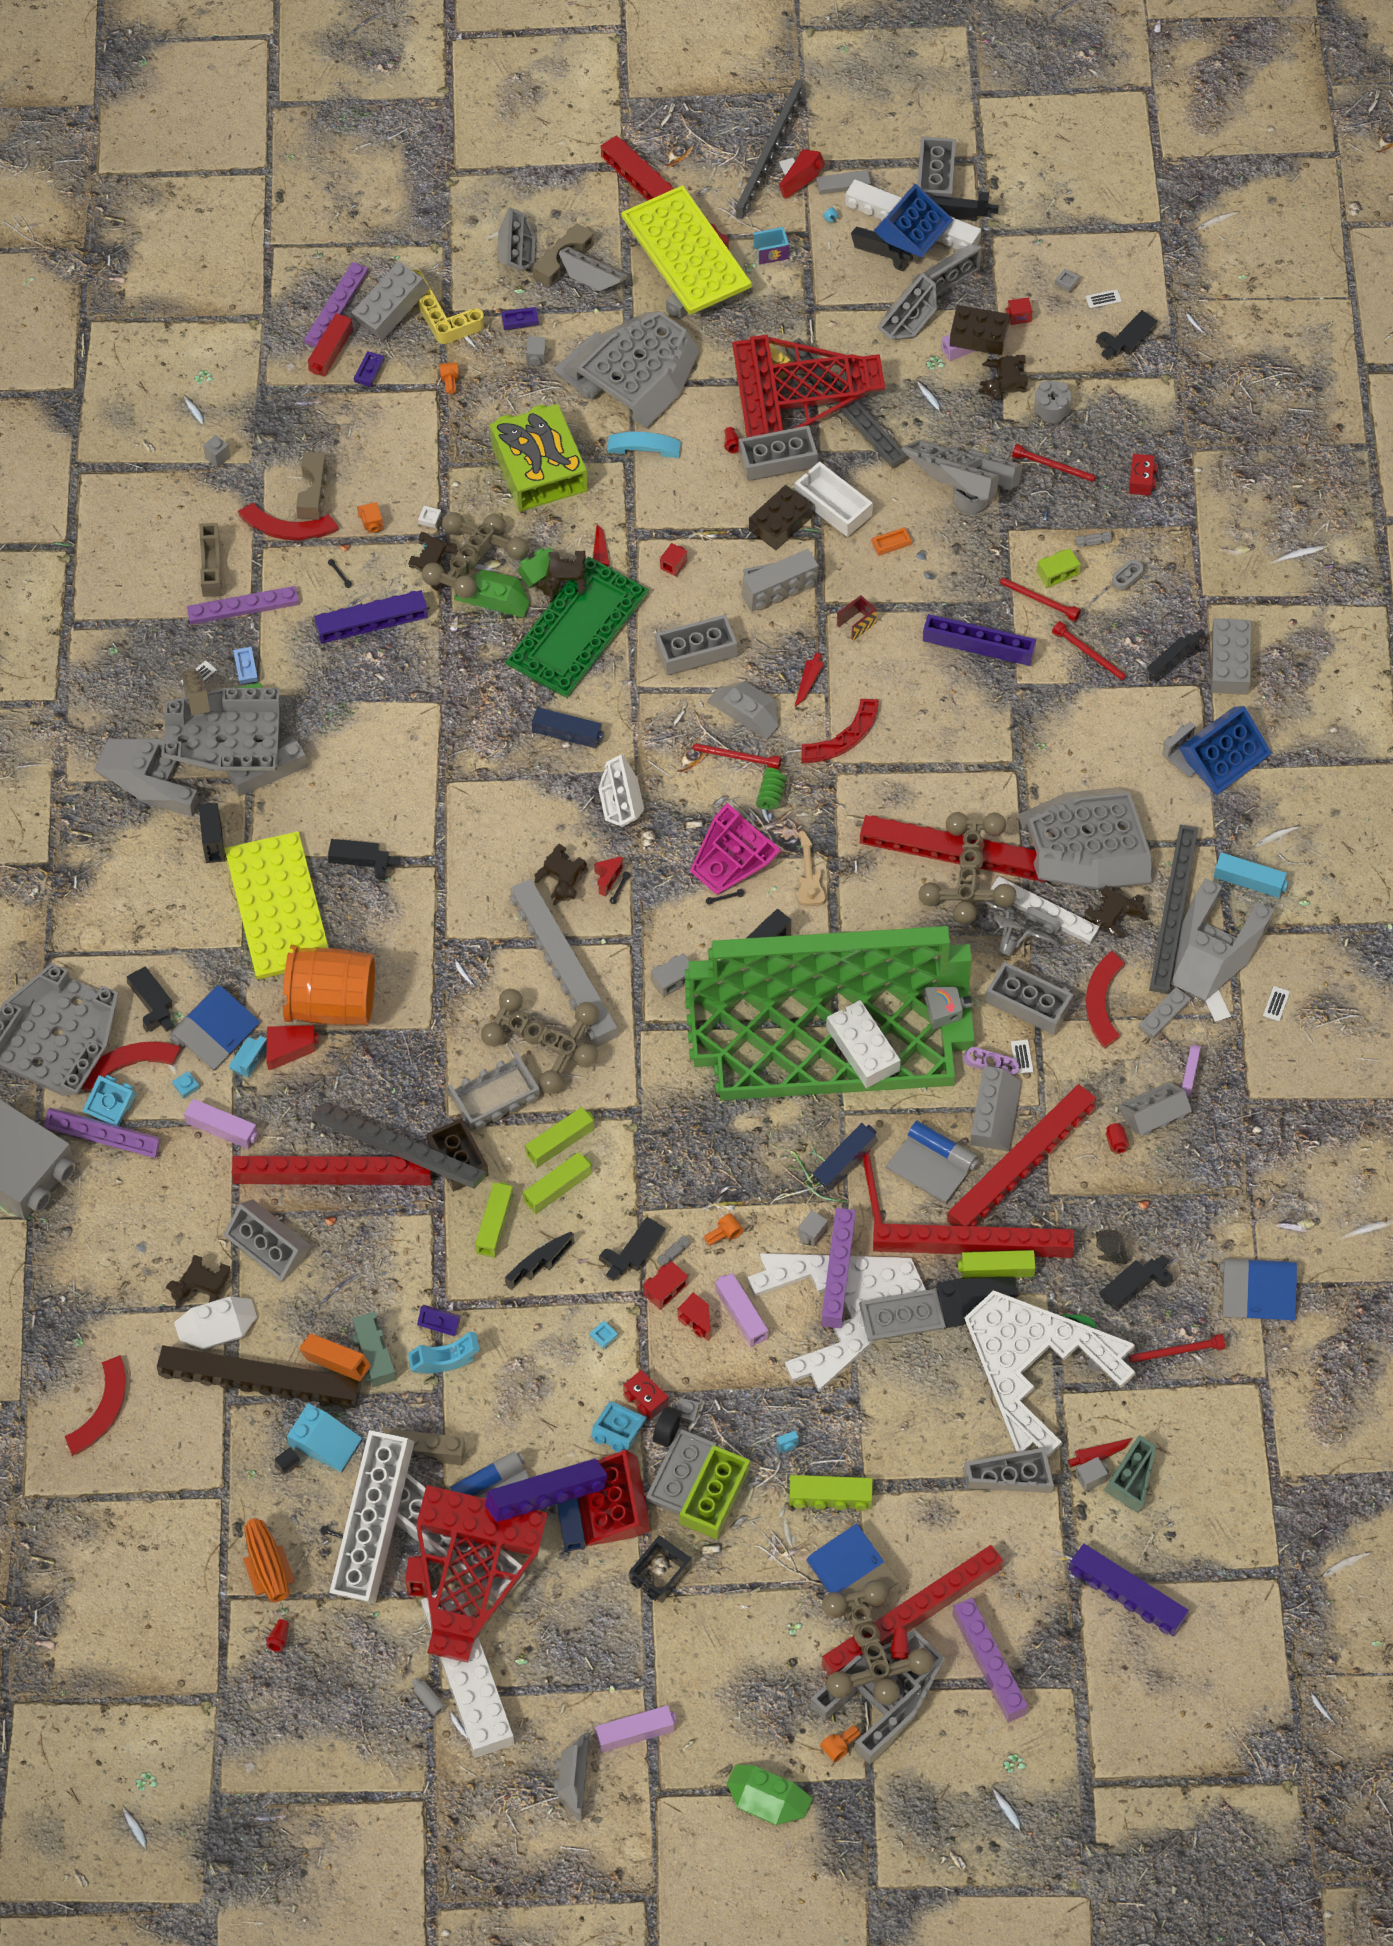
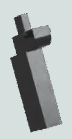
[933,192,999,221]
[851,226,913,271]
[1096,310,1158,360]
[1146,629,1205,683]
[328,839,400,880]
[127,966,174,1032]
[599,1217,666,1282]
[1100,1254,1173,1311]

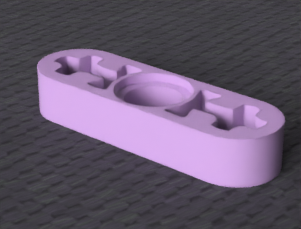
[1182,1044,1201,1097]
[963,1047,1019,1075]

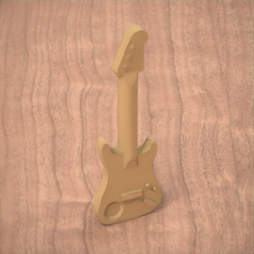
[798,831,825,906]

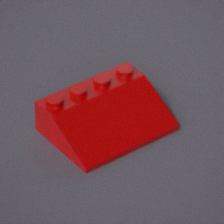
[578,1450,651,1546]

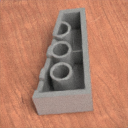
[963,1447,1054,1493]

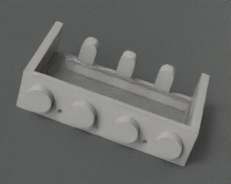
[448,1052,540,1131]

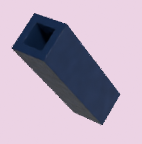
[532,707,604,748]
[812,1122,879,1192]
[557,1498,585,1552]

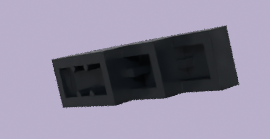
[505,1231,574,1290]

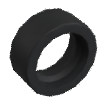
[653,1406,682,1447]

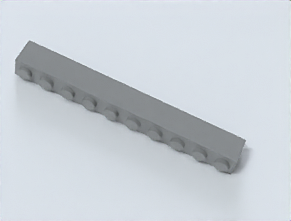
[509,879,618,1046]

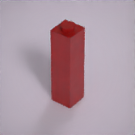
[308,313,353,377]

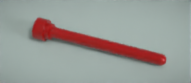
[1011,443,1096,482]
[1000,578,1081,622]
[1051,621,1126,680]
[692,743,781,770]
[862,1149,883,1223]
[1129,1333,1225,1363]

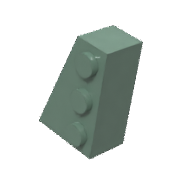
[352,1311,396,1387]
[1103,1435,1156,1513]

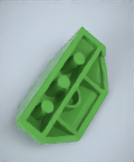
[454,569,530,618]
[727,1764,813,1825]

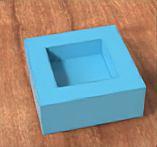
[172,1071,200,1098]
[589,1321,618,1350]
[776,1431,799,1453]

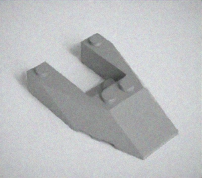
[902,440,1023,501]
[94,739,214,817]
[1170,878,1274,1002]
[810,1630,945,1765]

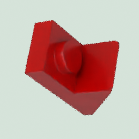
[594,857,624,897]

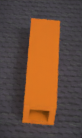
[299,1333,371,1381]

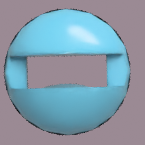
[823,207,838,223]

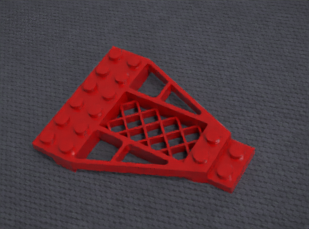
[732,334,885,438]
[416,1485,548,1663]

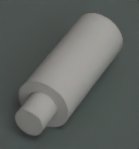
[411,1678,446,1716]

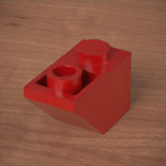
[677,1292,711,1341]

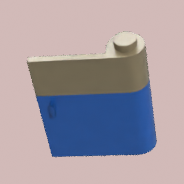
[806,1523,899,1620]

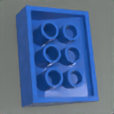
[874,183,953,257]
[1179,706,1272,795]

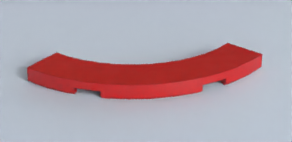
[238,503,339,541]
[801,699,879,763]
[1086,951,1125,1049]
[81,1042,181,1092]
[65,1355,126,1456]

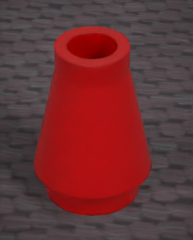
[724,427,740,454]
[266,1619,289,1652]
[889,1628,910,1660]

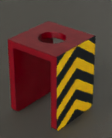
[837,595,877,641]

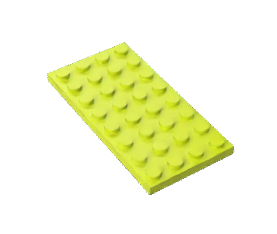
[621,185,752,315]
[224,831,328,980]

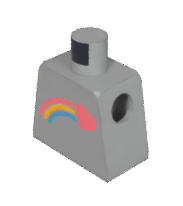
[925,987,972,1029]

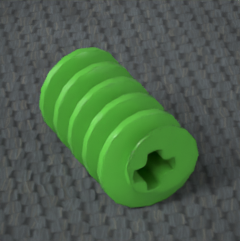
[756,768,787,810]

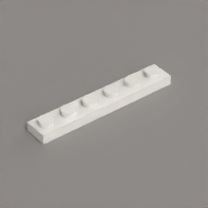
[990,876,1099,945]

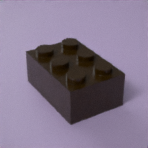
[949,305,1010,355]
[749,485,813,550]
[426,1118,489,1192]

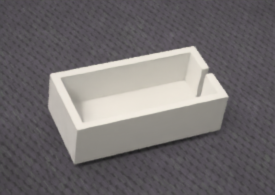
[794,462,873,537]
[826,1000,901,1088]

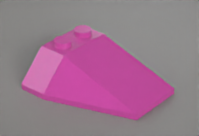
[690,803,781,895]

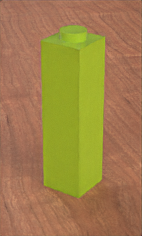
[525,1107,595,1168]
[523,1152,592,1214]
[475,1182,513,1258]
[958,1250,1035,1279]

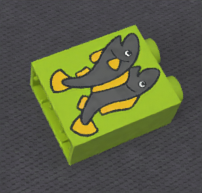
[489,404,588,512]

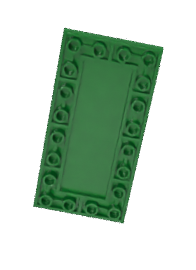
[505,556,649,698]

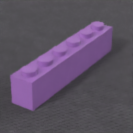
[821,1208,856,1329]
[952,1598,1028,1723]

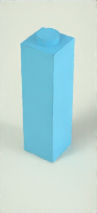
[1214,853,1289,898]

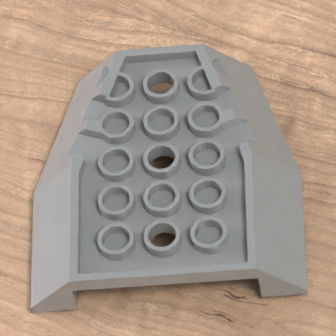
[563,311,700,429]
[161,688,280,771]
[1018,787,1151,889]
[0,963,119,1096]

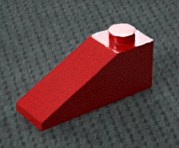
[779,149,825,199]

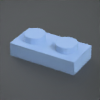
[233,647,258,684]

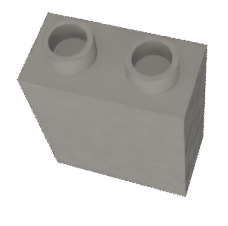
[0,1100,76,1220]

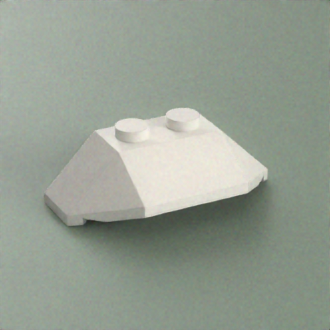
[599,754,644,827]
[174,1296,257,1350]

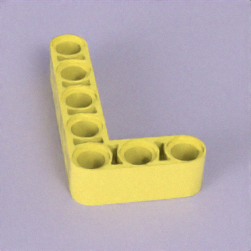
[412,269,484,344]

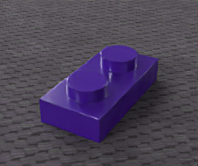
[501,307,539,330]
[354,351,384,387]
[417,1305,461,1336]

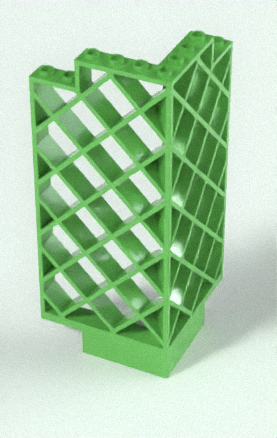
[685,926,975,1100]

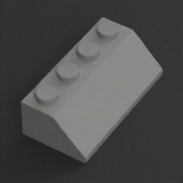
[912,245,982,296]
[225,737,307,797]
[970,1066,1021,1151]
[223,1199,311,1282]

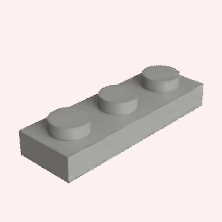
[1138,987,1191,1039]

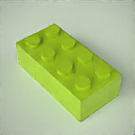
[679,1445,750,1539]

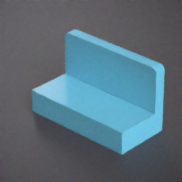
[229,1036,267,1078]

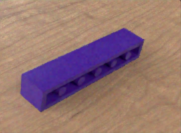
[314,590,428,644]
[923,614,1036,666]
[485,1458,607,1522]
[1069,1543,1189,1637]

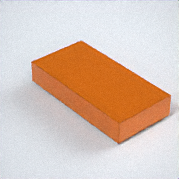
[871,527,912,556]

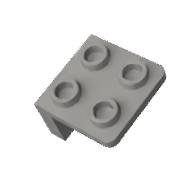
[1162,721,1196,777]

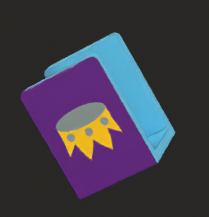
[753,227,789,265]

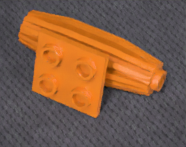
[243,1518,295,1603]

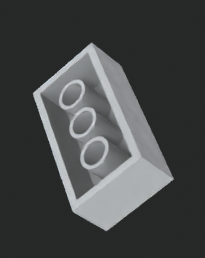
[918,137,956,200]
[351,261,429,340]
[738,425,818,481]
[741,549,819,612]
[655,614,737,675]
[1211,618,1251,695]
[985,961,1073,1035]

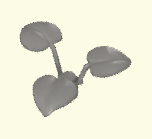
[983,901,1059,956]

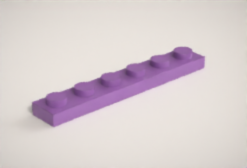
[304,262,368,347]
[186,586,299,625]
[44,1108,161,1158]

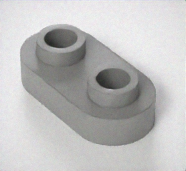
[1112,560,1143,590]
[1024,907,1061,934]

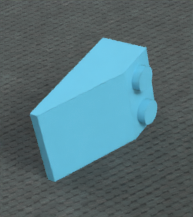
[287,1403,362,1473]

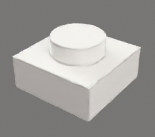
[418,506,441,528]

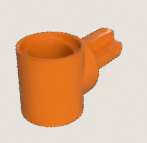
[440,362,459,395]
[704,1213,744,1246]
[820,1726,861,1763]

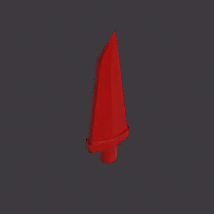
[593,524,610,567]
[794,653,824,707]
[1068,1438,1132,1467]

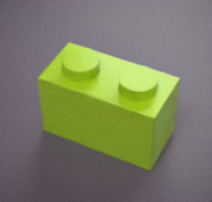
[1037,548,1081,588]

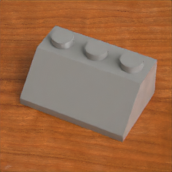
[1118,1082,1192,1135]

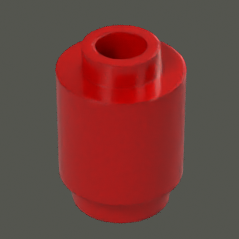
[1105,1123,1130,1154]

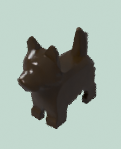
[978,355,1028,400]
[408,531,458,591]
[536,551,586,602]
[534,843,589,905]
[1084,885,1149,938]
[166,1255,230,1309]

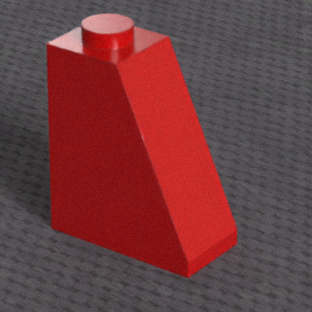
[266,1025,319,1070]

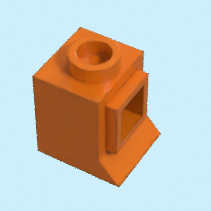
[357,502,383,533]

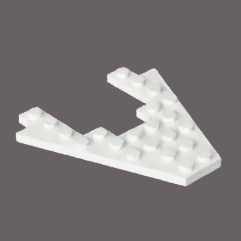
[748,1253,926,1392]
[964,1290,1135,1458]

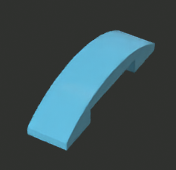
[607,432,681,458]

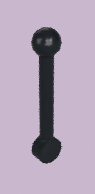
[328,559,352,588]
[609,872,630,904]
[706,889,744,905]
[320,1526,343,1539]

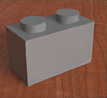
[651,953,689,998]

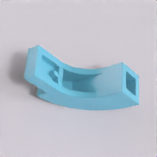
[408,1331,480,1374]

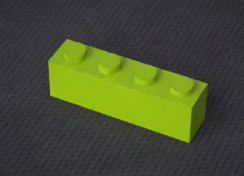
[789,1475,872,1511]

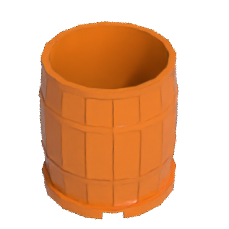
[283,945,376,1026]

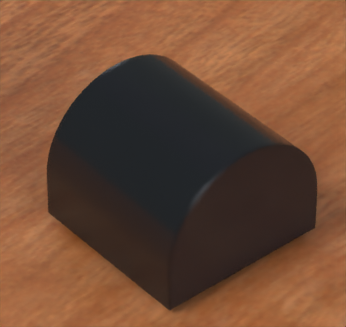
[275,1447,300,1475]

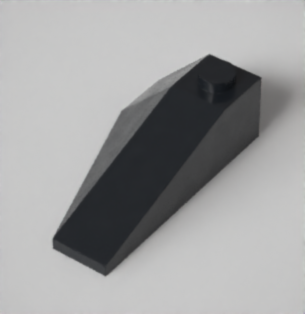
[936,1277,1018,1329]

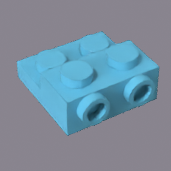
[82,1075,137,1126]
[591,1401,646,1453]

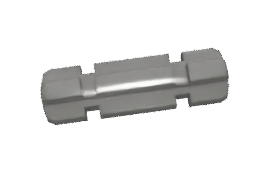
[1075,532,1112,547]
[657,1236,690,1266]

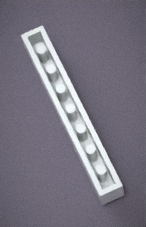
[845,179,981,249]

